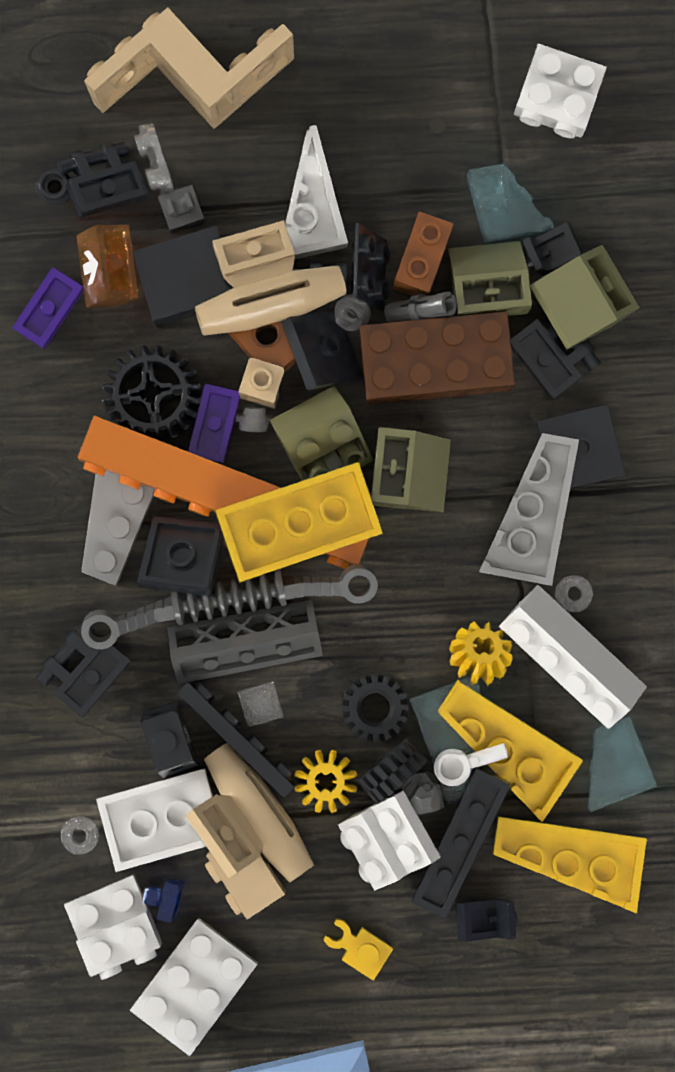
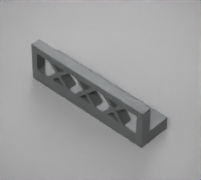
[167,599,323,684]

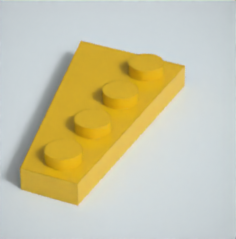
[438,680,583,822]
[492,816,647,914]

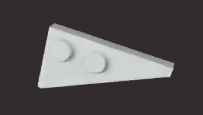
[285,125,348,259]

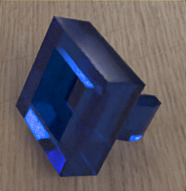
[142,878,185,923]

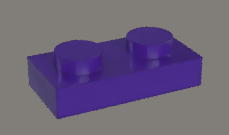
[12,267,85,350]
[188,383,240,464]

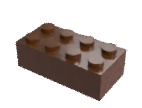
[359,312,515,405]

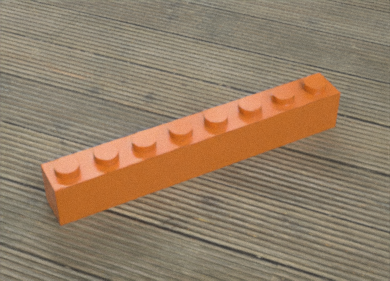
[78,416,369,570]

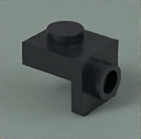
[523,222,584,276]
[456,898,518,942]

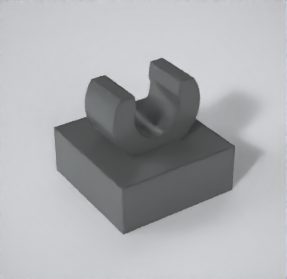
[158,185,205,233]

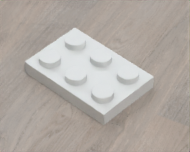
[96,768,213,872]
[130,917,258,1056]

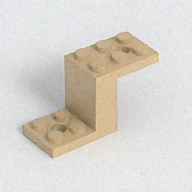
[84,7,294,129]

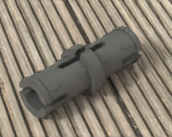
[384,292,457,323]

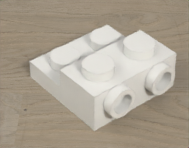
[514,44,606,138]
[338,791,440,891]
[64,874,163,980]

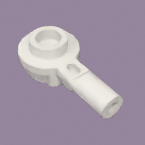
[434,743,509,786]

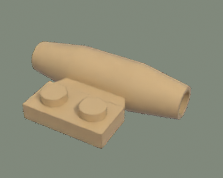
[195,220,346,336]
[185,743,314,883]

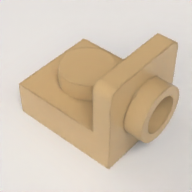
[238,358,284,409]

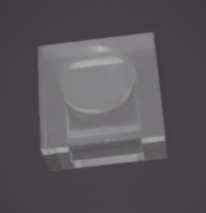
[238,681,284,727]

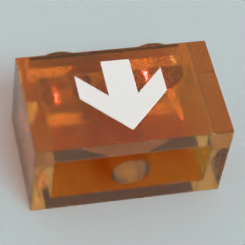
[76,225,139,308]

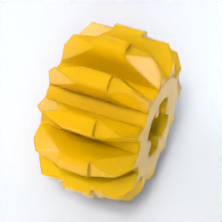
[449,621,513,686]
[295,750,357,813]

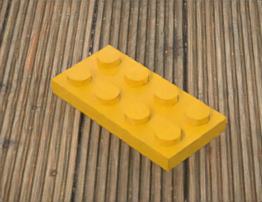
[215,462,383,582]

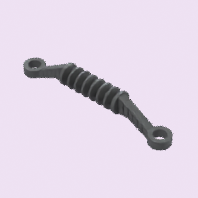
[81,564,378,649]

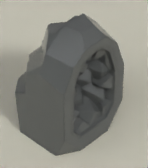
[401,771,444,815]

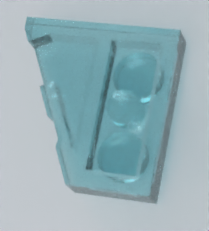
[466,163,553,244]
[587,716,657,812]

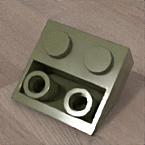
[447,241,532,316]
[530,245,640,349]
[270,386,374,481]
[371,427,451,513]

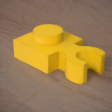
[324,918,394,981]

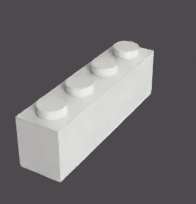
[499,585,647,729]

